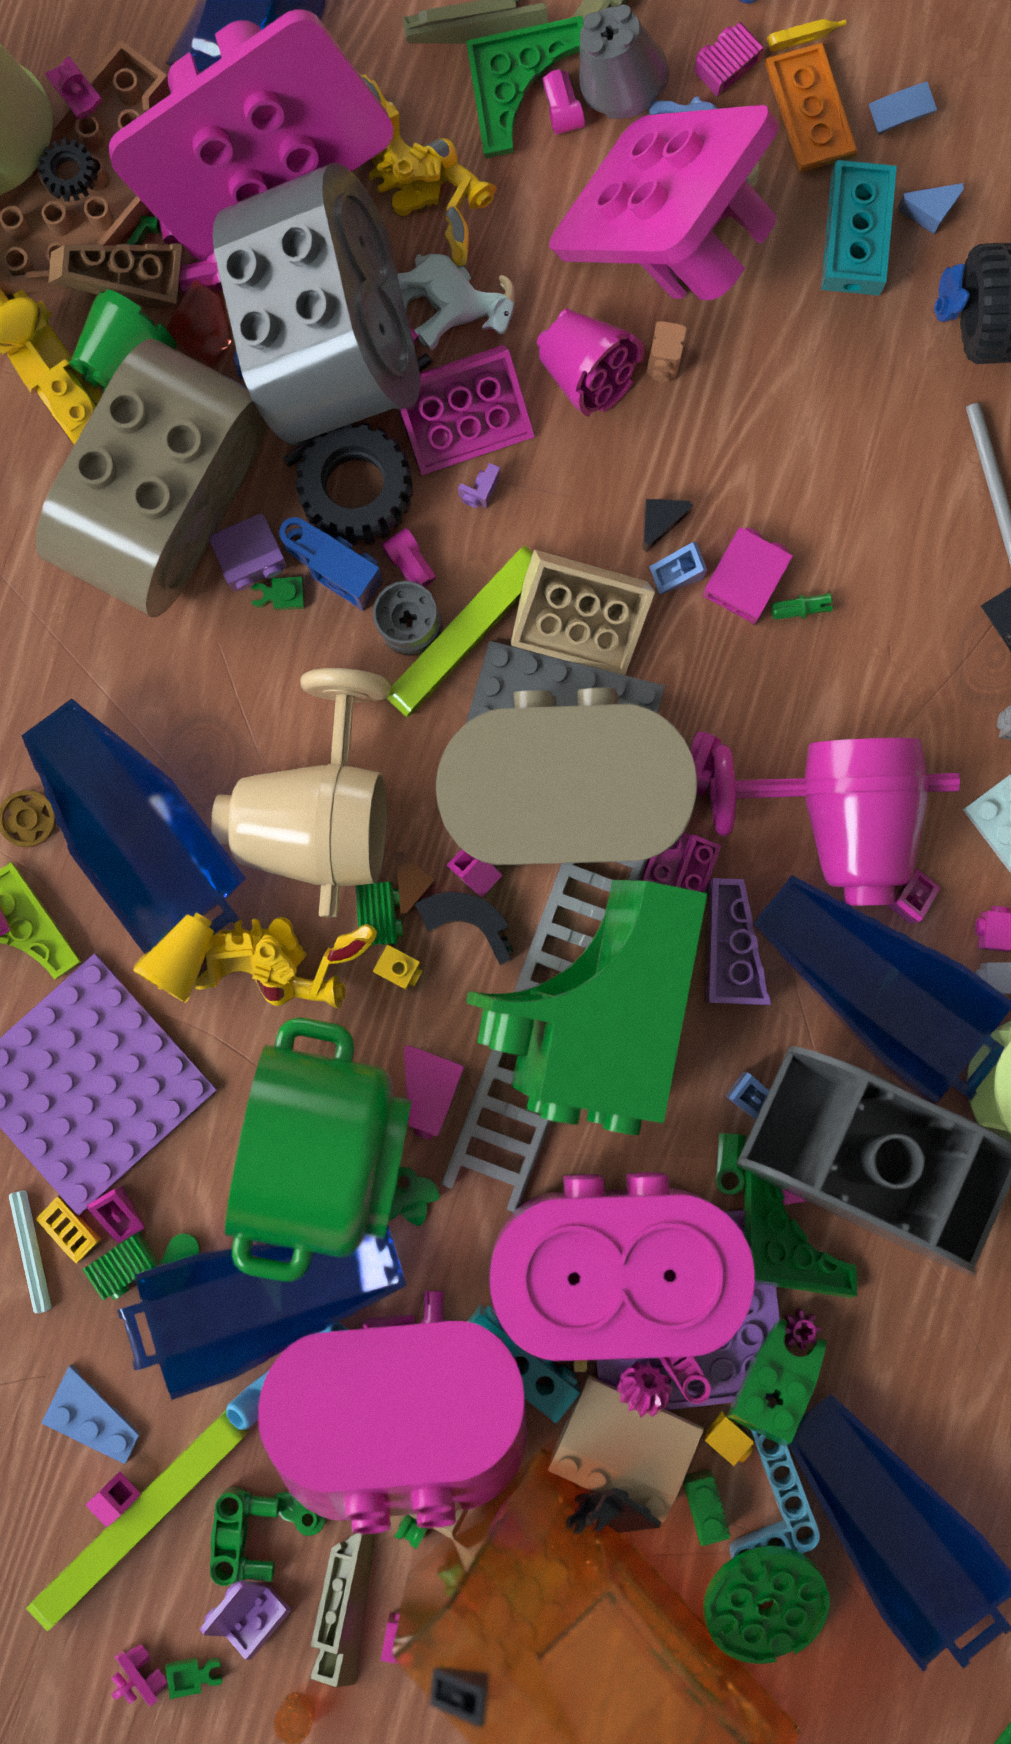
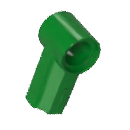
[714,1133,746,1195]

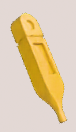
[767,19,847,52]

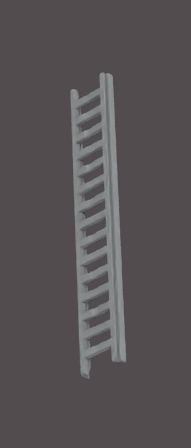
[442,859,648,1212]

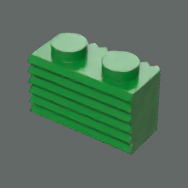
[355,882,403,946]
[82,1232,159,1301]
[683,1469,731,1546]

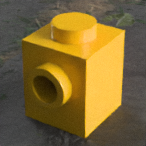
[373,945,423,990]
[702,1411,754,1466]

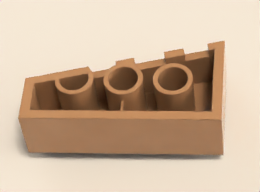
[48,244,182,310]

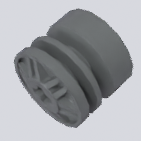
[373,581,443,656]

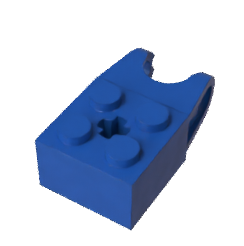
[280,517,383,611]

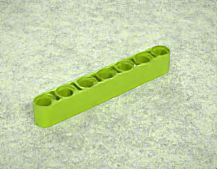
[386,545,533,718]

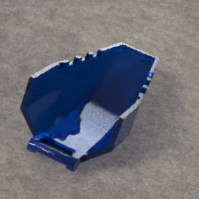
[754,875,1011,1105]
[117,1225,407,1400]
[789,1394,1011,1672]

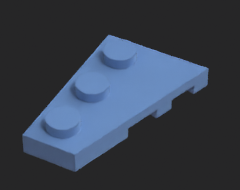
[42,1364,141,1464]

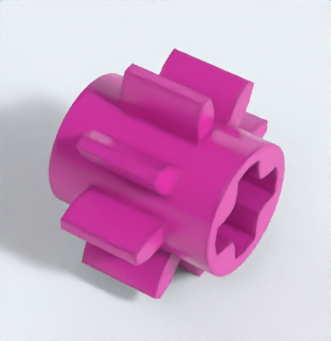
[784,1308,821,1350]

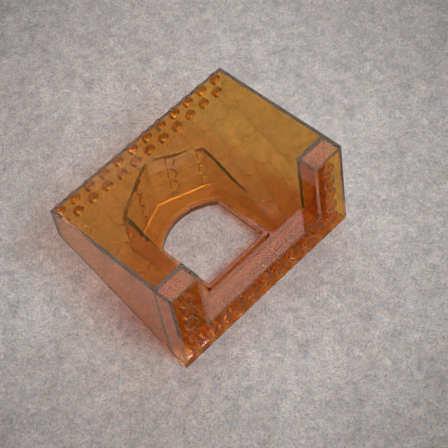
[392,1446,799,1744]

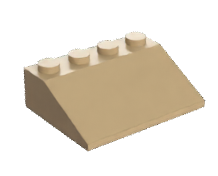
[511,550,655,675]
[548,1375,704,1523]

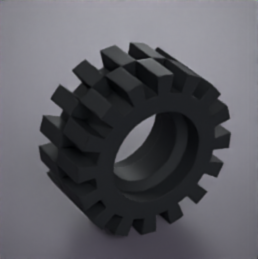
[38,139,98,202]

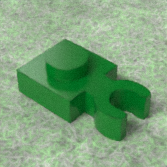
[251,577,305,611]
[165,1657,223,1699]

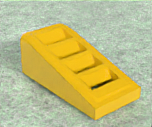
[36,1196,102,1264]

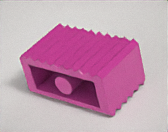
[694,22,764,97]

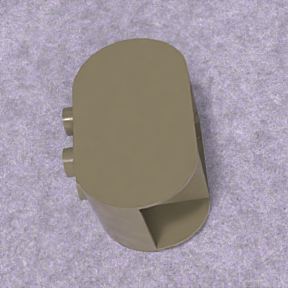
[36,338,267,617]
[436,688,697,865]

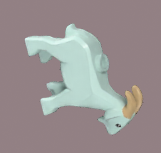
[397,253,516,351]

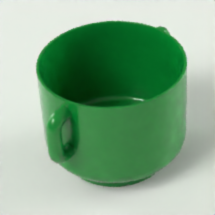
[225,1017,412,1282]

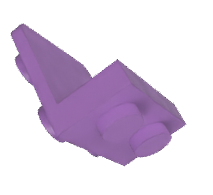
[210,514,288,592]
[200,1581,292,1660]

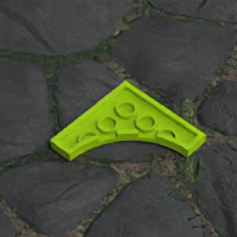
[0,862,82,980]

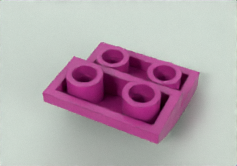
[640,832,721,893]

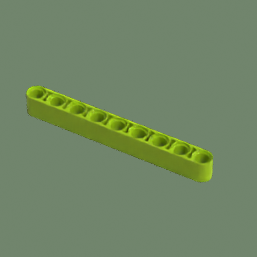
[26,1410,249,1631]

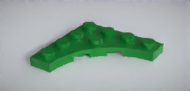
[466,15,584,159]
[744,1170,858,1298]

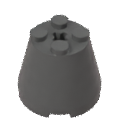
[579,5,669,119]

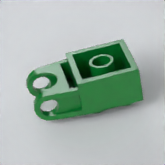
[727,1317,827,1446]

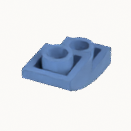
[868,82,938,134]

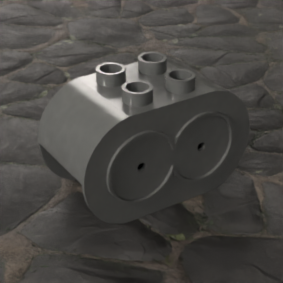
[213,163,420,446]
[736,1046,1011,1276]

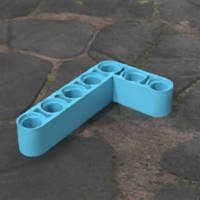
[729,1403,820,1559]

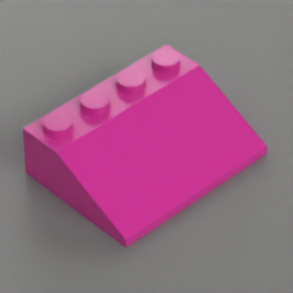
[398,345,535,475]

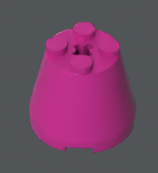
[536,308,644,417]

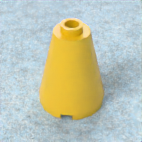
[133,913,214,1003]

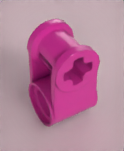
[658,1356,711,1404]

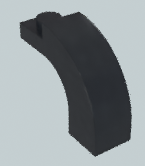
[415,892,514,966]

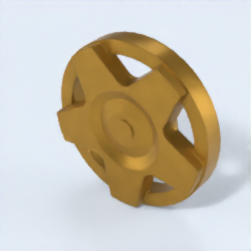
[0,790,56,847]

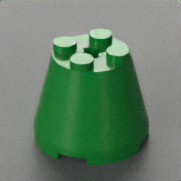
[69,289,177,392]

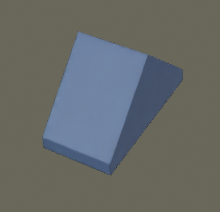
[898,183,964,234]
[649,542,707,594]
[725,1072,769,1120]

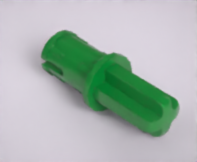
[771,593,833,620]

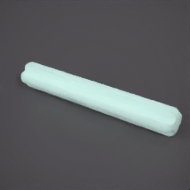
[9,1190,51,1313]

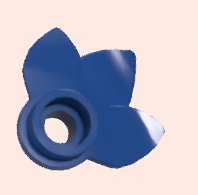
[934,264,970,322]

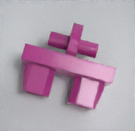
[44,56,103,120]
[111,1644,168,1707]

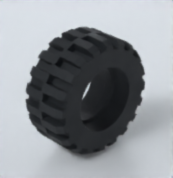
[960,243,1011,364]
[295,422,413,545]

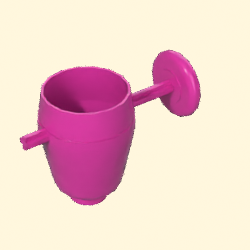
[710,738,960,905]

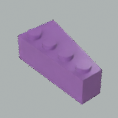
[704,878,771,1005]

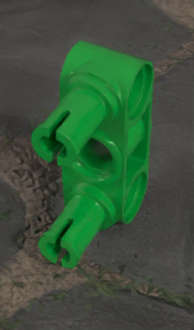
[210,1486,280,1586]

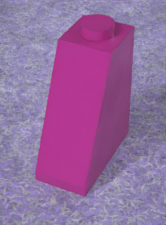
[404,1045,465,1140]

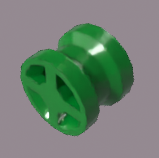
[394,1515,428,1549]

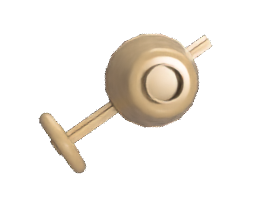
[212,668,391,918]

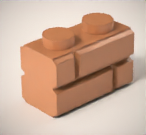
[646,321,686,382]

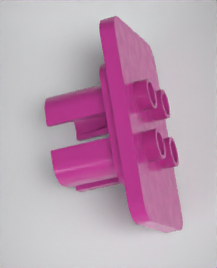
[109,9,393,261]
[549,105,779,300]

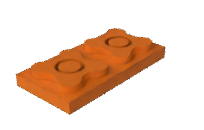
[765,42,858,173]

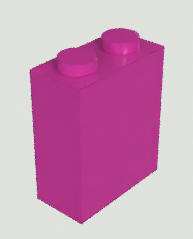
[702,527,793,625]

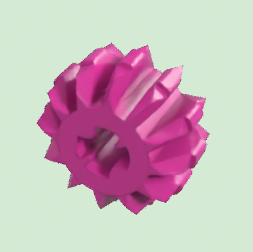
[617,1361,673,1418]

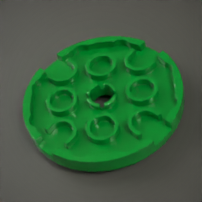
[703,1546,830,1664]

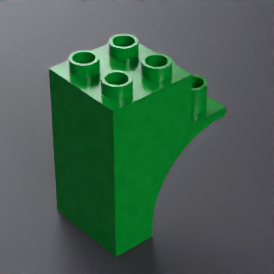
[466,880,707,1136]

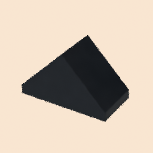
[642,499,693,552]
[429,1667,489,1728]

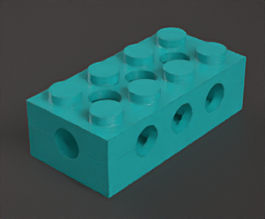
[820,160,897,296]
[467,1304,580,1423]

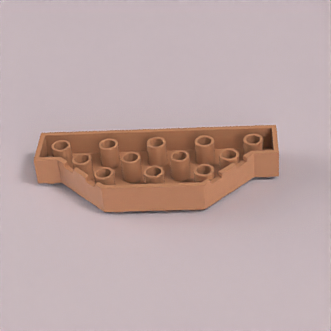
[0,40,171,295]

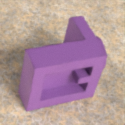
[458,463,501,508]

